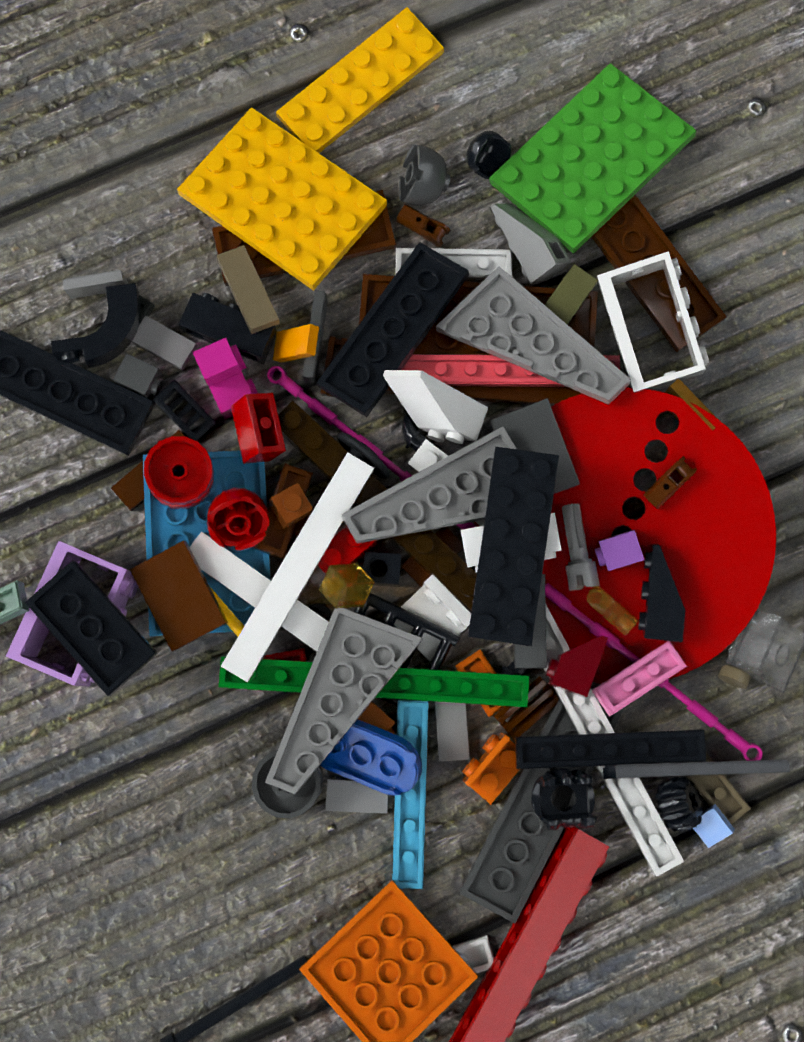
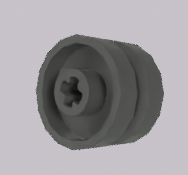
[252,750,323,819]

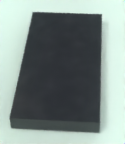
[25,560,158,696]

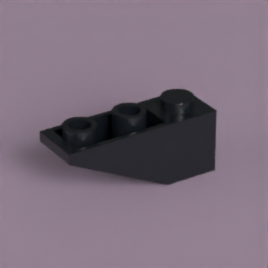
[638,544,686,642]

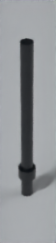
[160,955,308,1042]

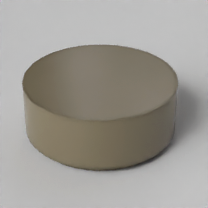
[718,665,751,689]

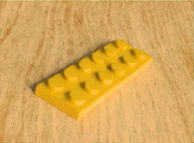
[276,7,444,153]

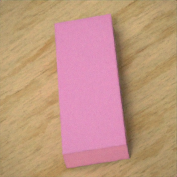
[592,641,687,717]

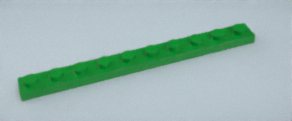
[218,656,529,707]

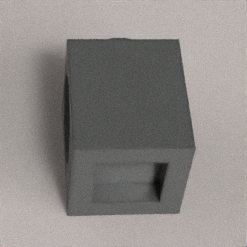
[113,353,164,400]

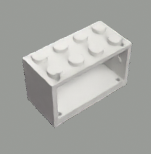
[597,251,709,392]

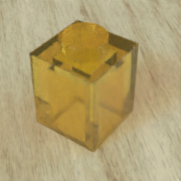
[319,564,375,609]

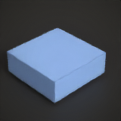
[693,804,735,848]

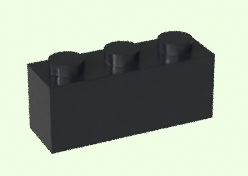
[179,293,277,365]

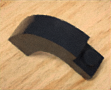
[51,283,141,368]

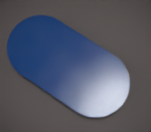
[320,719,422,796]

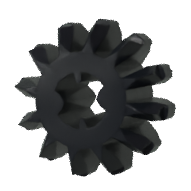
[656,777,703,832]

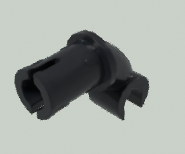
[402,408,442,452]

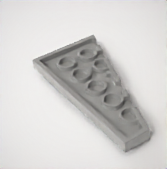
[342,427,517,544]
[265,605,423,795]

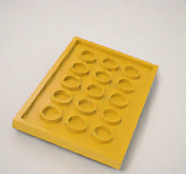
[177,107,387,291]

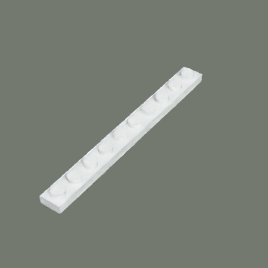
[544,604,684,877]

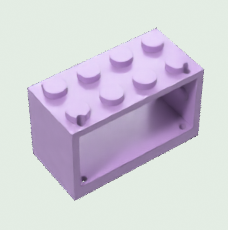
[6,541,138,687]

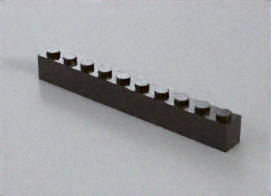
[278,400,477,613]

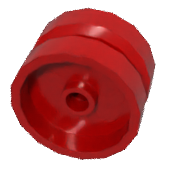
[144,436,214,509]

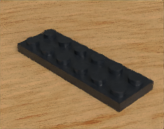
[317,242,469,417]
[0,330,155,456]
[468,446,559,647]

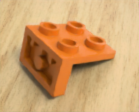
[462,733,520,805]

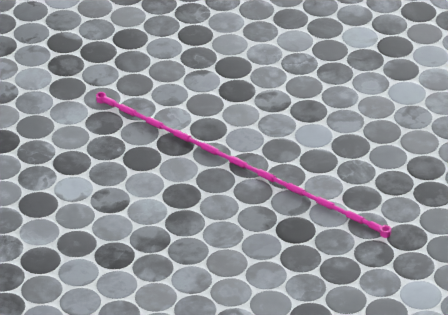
[267,366,762,761]

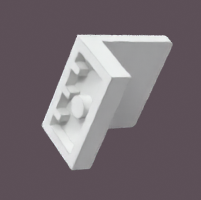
[394,574,471,661]

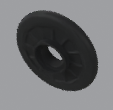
[337,432,390,479]

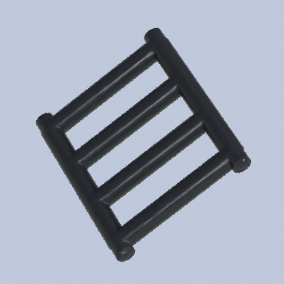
[353,589,460,706]

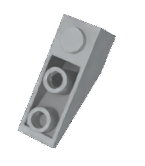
[490,204,572,283]

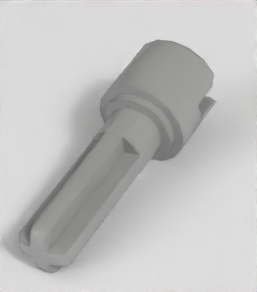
[562,503,600,591]

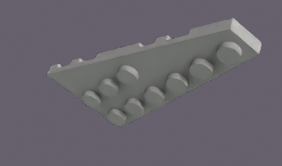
[436,266,631,405]

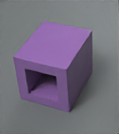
[595,530,644,571]

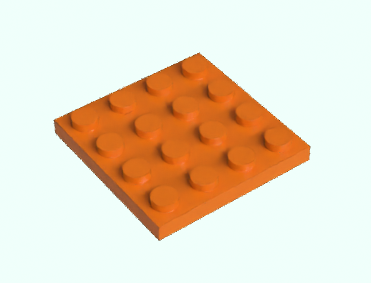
[299,880,478,1042]

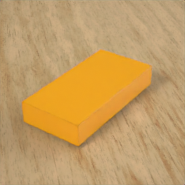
[273,324,319,363]

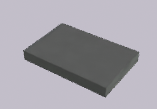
[491,398,580,494]

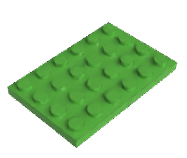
[489,63,696,254]

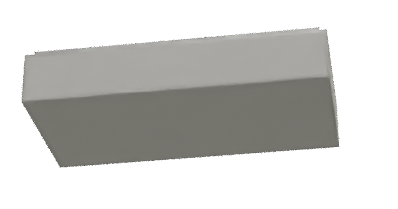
[63,270,128,299]
[132,315,197,371]
[435,701,470,762]
[325,779,388,814]

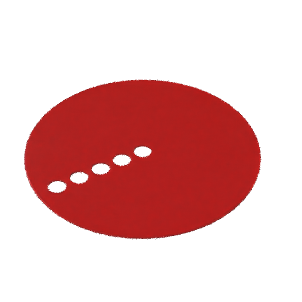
[474,387,776,684]

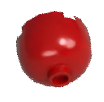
[207,488,270,550]

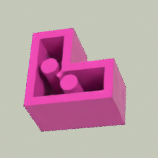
[192,338,258,420]

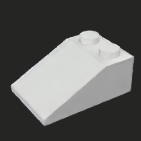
[383,370,488,444]

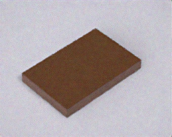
[130,540,228,652]

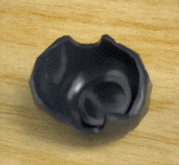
[466,130,512,179]

